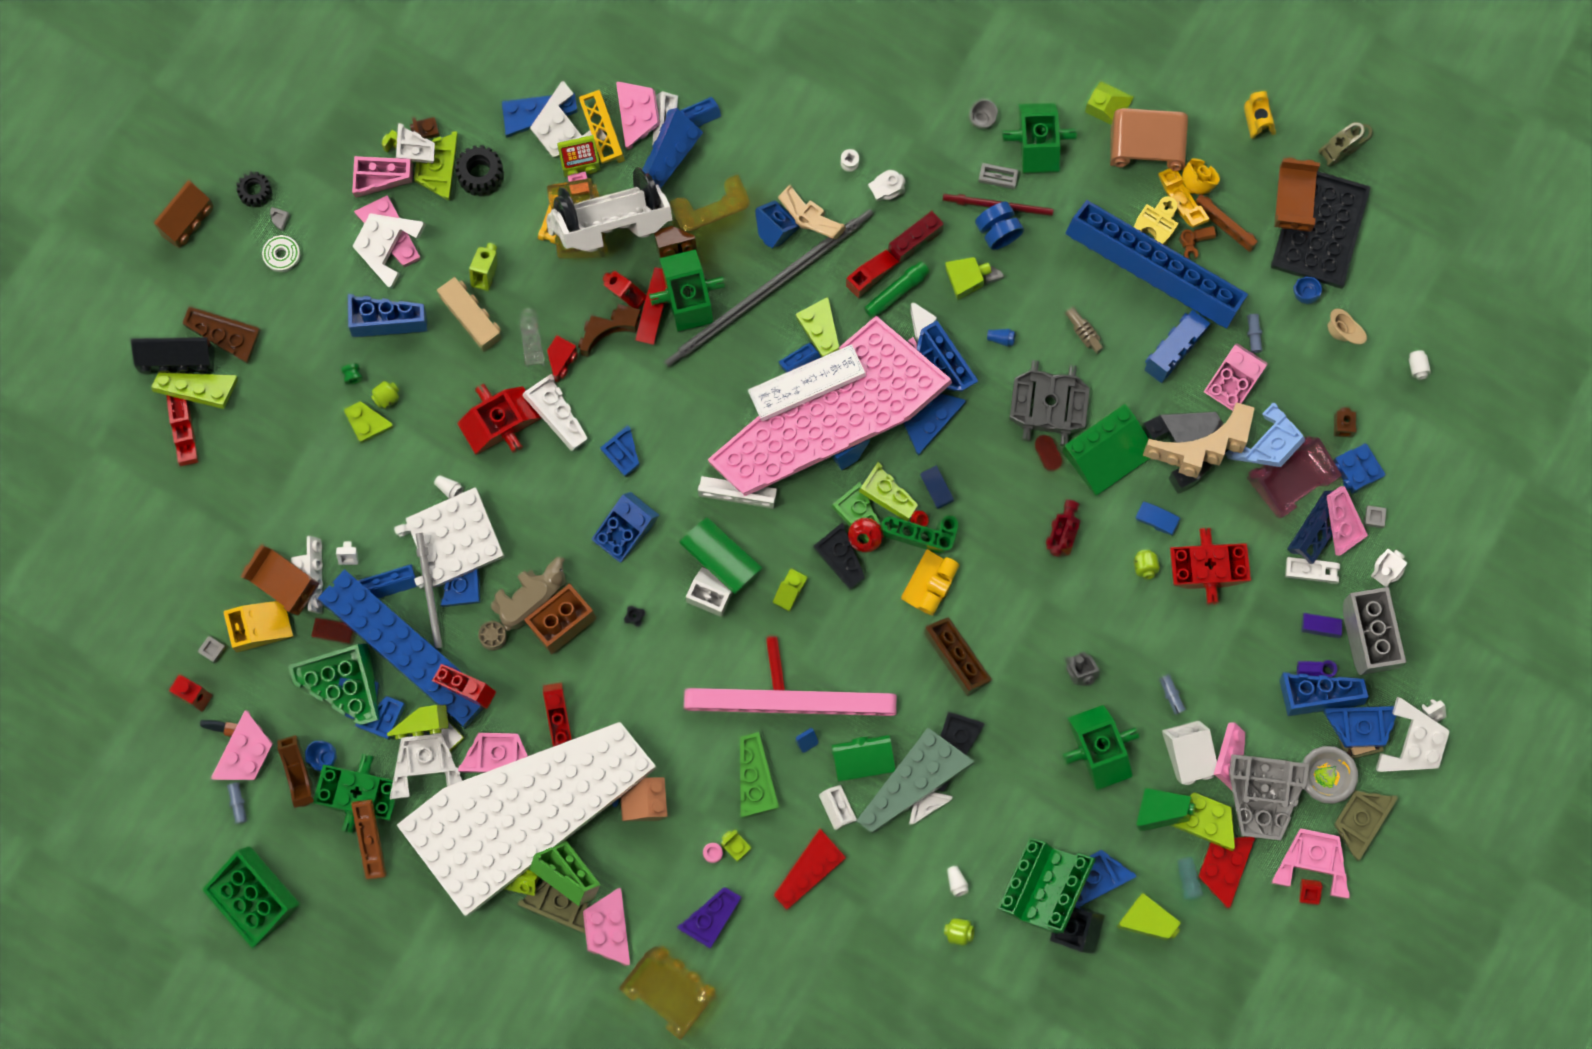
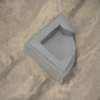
[270,207,290,231]
[983,266,1004,284]

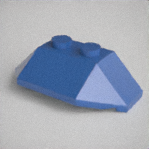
[916,320,978,391]

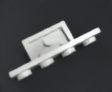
[291,536,323,614]

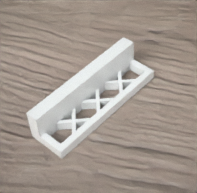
[698,476,777,509]

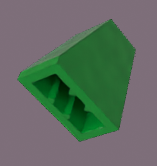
[1136,788,1196,831]

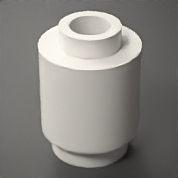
[1408,350,1431,380]

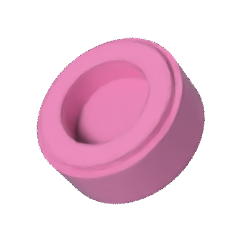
[703,843,723,863]

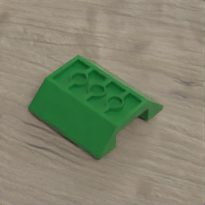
[998,837,1096,934]

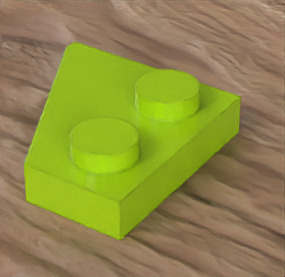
[343,401,394,444]

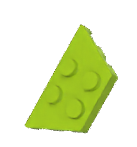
[414,131,458,200]
[1170,792,1235,851]

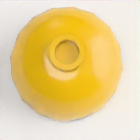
[1182,158,1220,195]

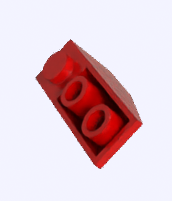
[846,249,899,299]
[432,664,496,709]
[543,682,572,747]

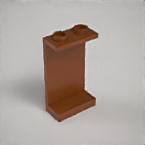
[1274,157,1320,232]
[240,544,320,616]

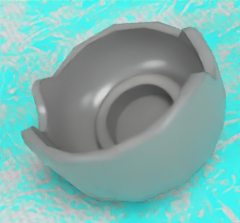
[969,99,998,129]

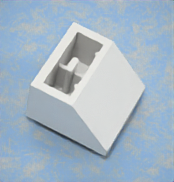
[686,567,733,617]

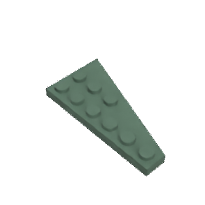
[856,728,975,834]

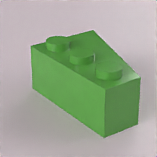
[529,841,600,906]

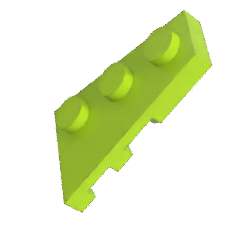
[859,462,918,521]

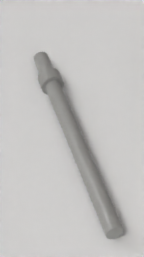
[415,532,443,648]

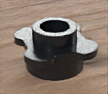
[624,605,646,627]

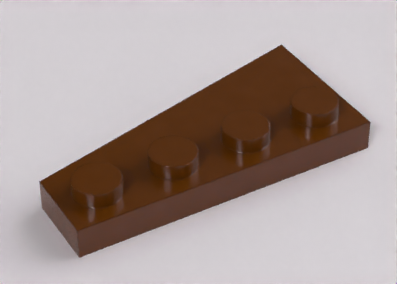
[182,306,261,364]

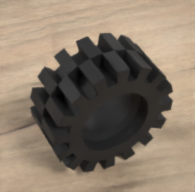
[236,171,272,208]

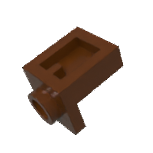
[410,117,439,139]

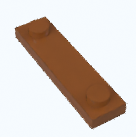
[1195,194,1258,252]
[351,799,387,880]

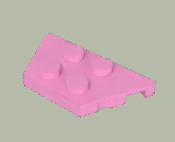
[616,82,660,150]
[211,710,273,780]
[458,733,528,773]
[583,888,630,966]

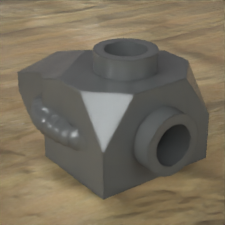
[1065,652,1100,687]

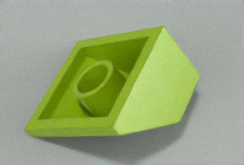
[1085,81,1134,125]

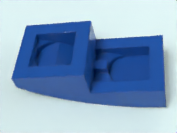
[1135,501,1181,536]

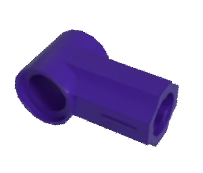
[1297,660,1337,678]

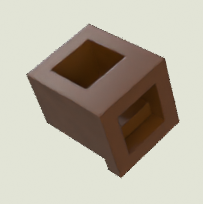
[1334,407,1357,438]

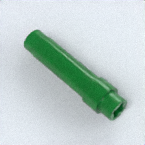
[864,261,930,319]

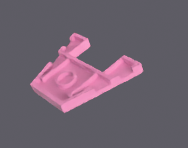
[1271,828,1350,899]

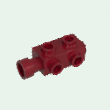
[1046,499,1081,557]

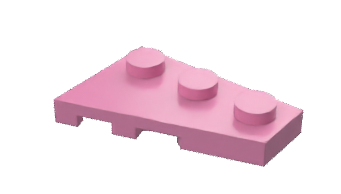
[1327,486,1368,556]
[1214,722,1245,790]

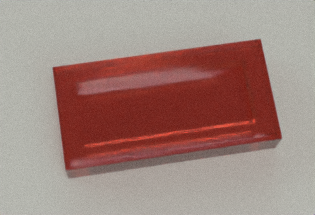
[311,618,353,644]

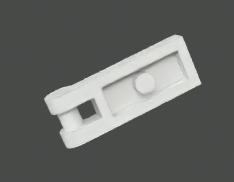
[1285,557,1340,584]

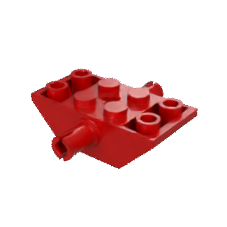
[457,384,542,455]
[1170,528,1251,605]

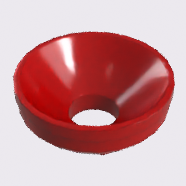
[848,518,883,552]

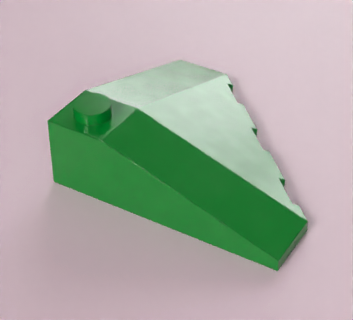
[288,643,379,725]

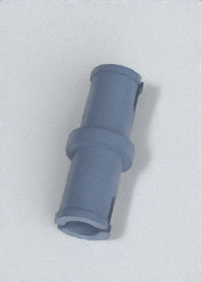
[1247,314,1263,353]
[1159,674,1186,715]
[227,782,248,824]

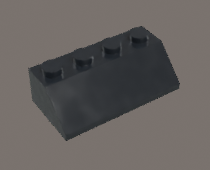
[130,337,215,374]

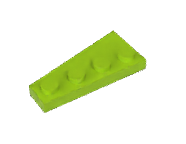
[151,373,238,409]

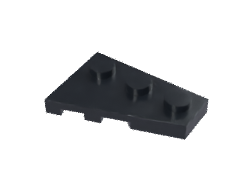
[813,522,865,590]

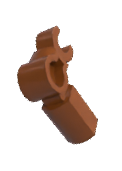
[1179,226,1216,259]

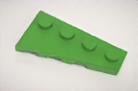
[740,732,779,818]

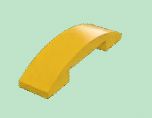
[1158,168,1210,228]

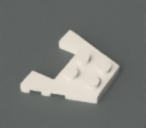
[530,81,606,158]
[353,213,426,289]
[1376,697,1450,772]
[390,734,462,800]

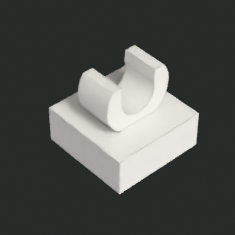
[336,541,359,565]
[1422,699,1446,722]

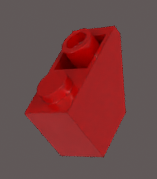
[547,335,578,382]

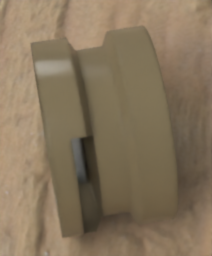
[478,621,507,651]

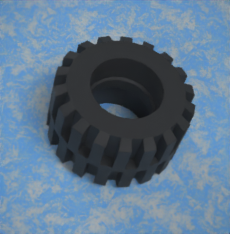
[455,145,504,197]

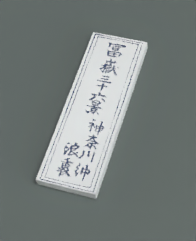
[748,344,866,422]

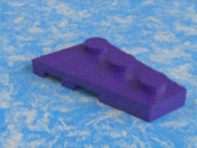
[676,887,742,949]

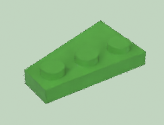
[832,482,884,543]

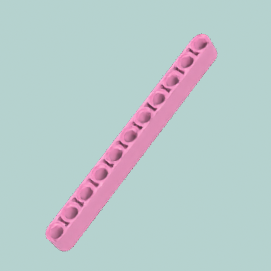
[684,688,897,716]

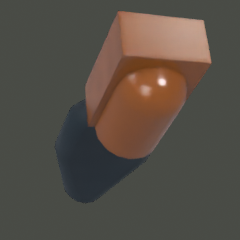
[200,720,238,737]

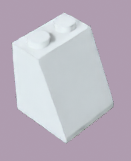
[1162,721,1217,785]

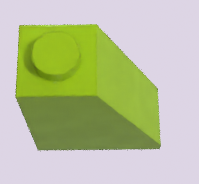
[1117,893,1181,941]

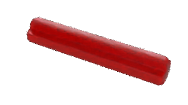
[766,636,785,691]

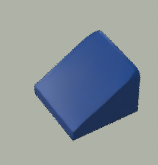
[795,728,819,753]

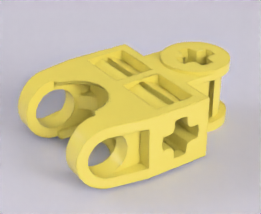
[1134,197,1178,245]

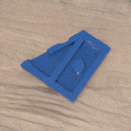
[600,425,639,477]
[355,696,406,740]

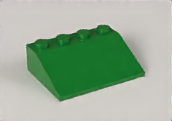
[1062,404,1151,496]
[202,846,301,949]

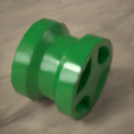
[341,363,363,385]

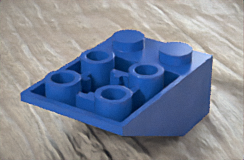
[591,492,660,563]

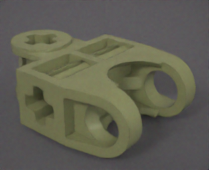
[1318,122,1373,167]

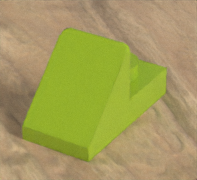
[773,568,808,612]

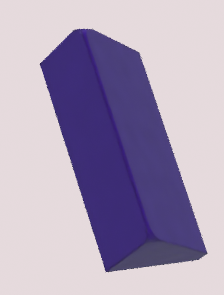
[1301,613,1342,638]

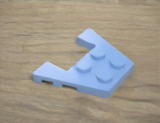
[1225,402,1306,467]

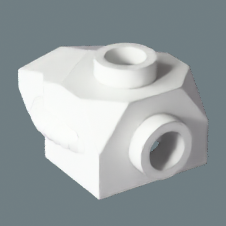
[868,170,906,201]
[1371,549,1408,587]

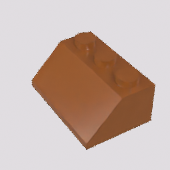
[154,180,213,248]
[524,583,597,655]

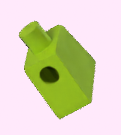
[469,243,498,292]
[945,257,992,300]

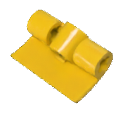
[901,549,960,616]

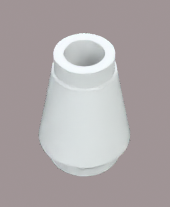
[434,475,463,499]
[947,866,969,897]

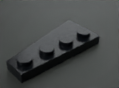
[937,711,985,792]

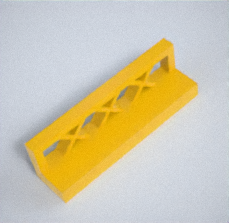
[579,90,625,164]

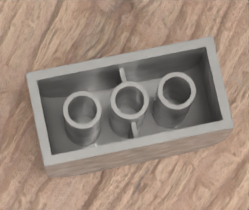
[1343,587,1406,675]

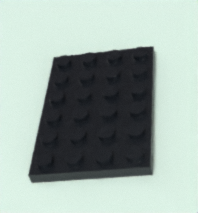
[1270,171,1371,289]

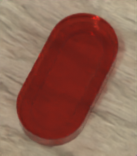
[1034,435,1062,472]

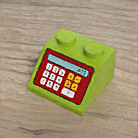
[557,135,600,178]

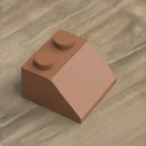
[620,777,667,821]

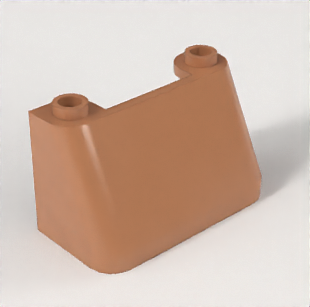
[1110,108,1188,171]

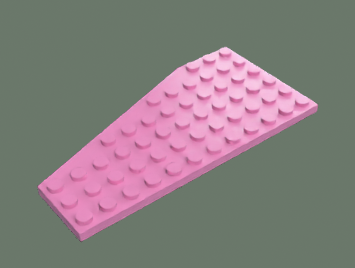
[708,316,952,496]

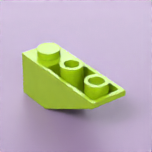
[387,705,449,740]

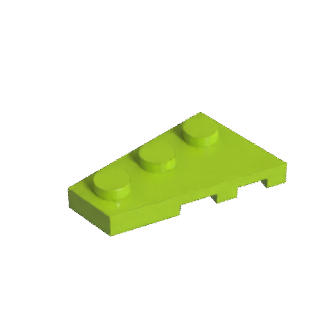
[795,297,840,357]

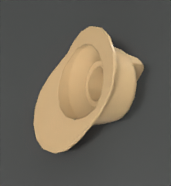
[1327,308,1367,345]

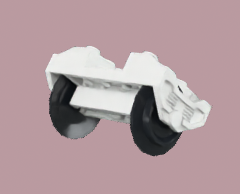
[546,167,672,252]

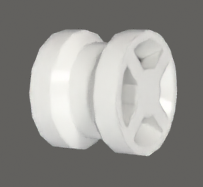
[840,149,859,172]

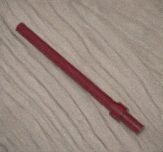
[942,193,1054,216]

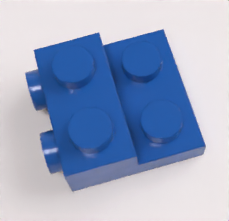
[1332,443,1386,494]

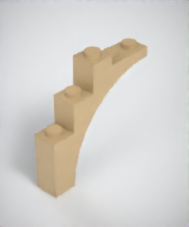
[1143,402,1254,478]

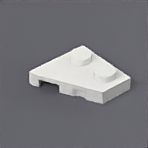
[396,123,435,163]

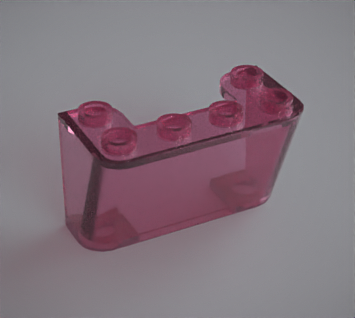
[1246,436,1342,518]

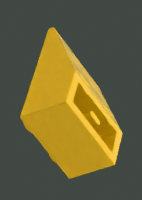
[223,601,293,653]

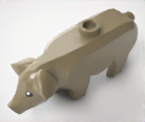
[491,557,566,631]

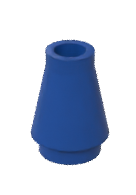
[987,329,1016,347]

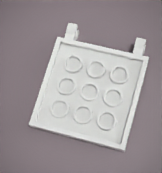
[394,487,505,589]

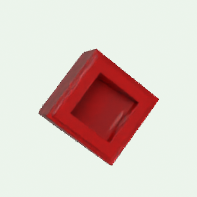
[1299,879,1322,905]

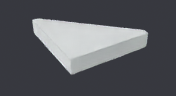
[909,792,952,825]

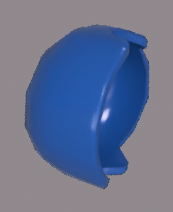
[1293,277,1322,304]
[305,740,337,771]

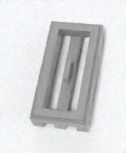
[978,163,1018,189]

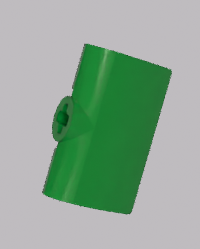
[831,735,895,782]

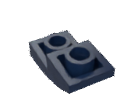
[920,465,954,509]

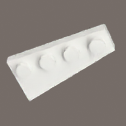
[522,374,587,451]

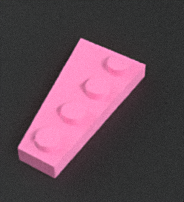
[354,195,421,268]

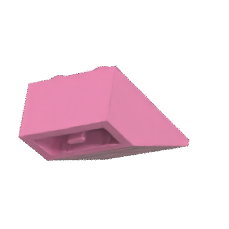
[1204,343,1269,411]

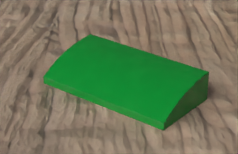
[679,517,762,594]

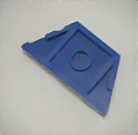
[903,394,966,456]
[1323,706,1397,748]
[1075,850,1137,907]

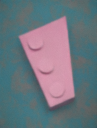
[352,156,413,198]

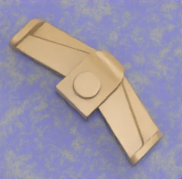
[778,184,846,239]

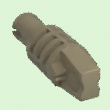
[1065,307,1103,354]

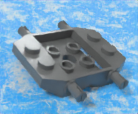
[1009,360,1090,446]

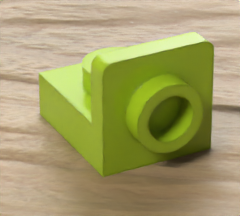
[382,130,397,152]
[721,829,752,862]

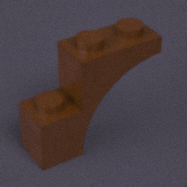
[578,304,641,357]
[277,735,314,808]

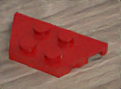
[1198,837,1255,909]

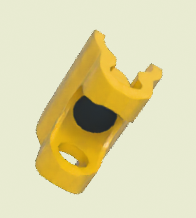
[1244,91,1276,139]

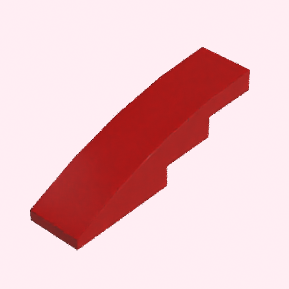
[635,267,666,345]
[166,395,199,467]

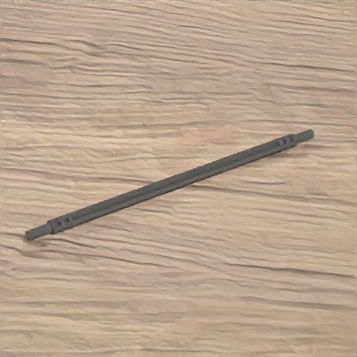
[664,209,874,367]

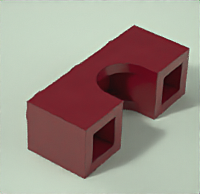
[888,211,944,265]

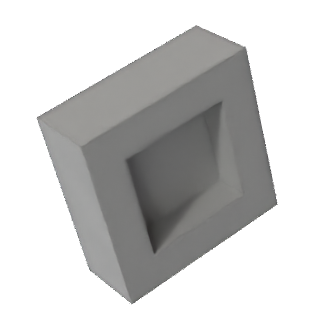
[1364,505,1387,528]
[197,636,226,663]

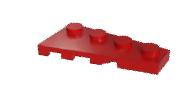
[773,829,846,911]

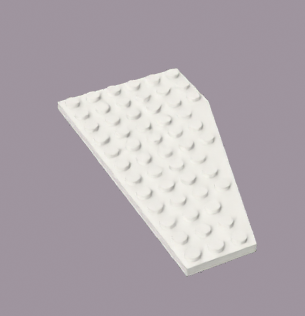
[397,722,656,917]

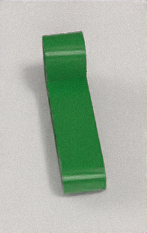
[879,515,958,554]

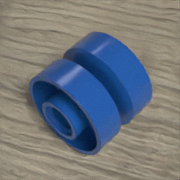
[975,202,1024,250]

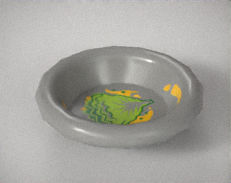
[1302,746,1358,804]

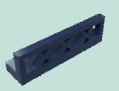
[1287,490,1334,564]

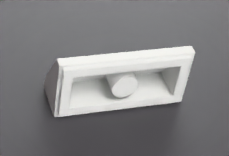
[819,785,857,830]

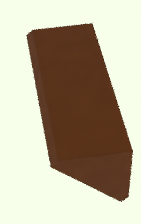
[923,617,992,697]

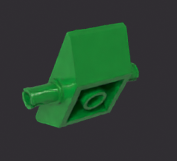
[1002,103,1077,174]
[649,249,725,332]
[1062,704,1140,791]
[313,754,396,834]

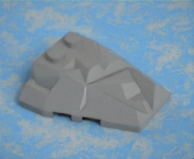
[1229,754,1309,840]

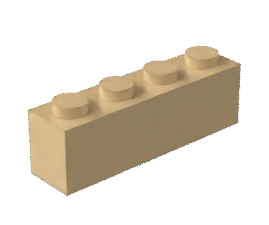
[437,277,502,352]

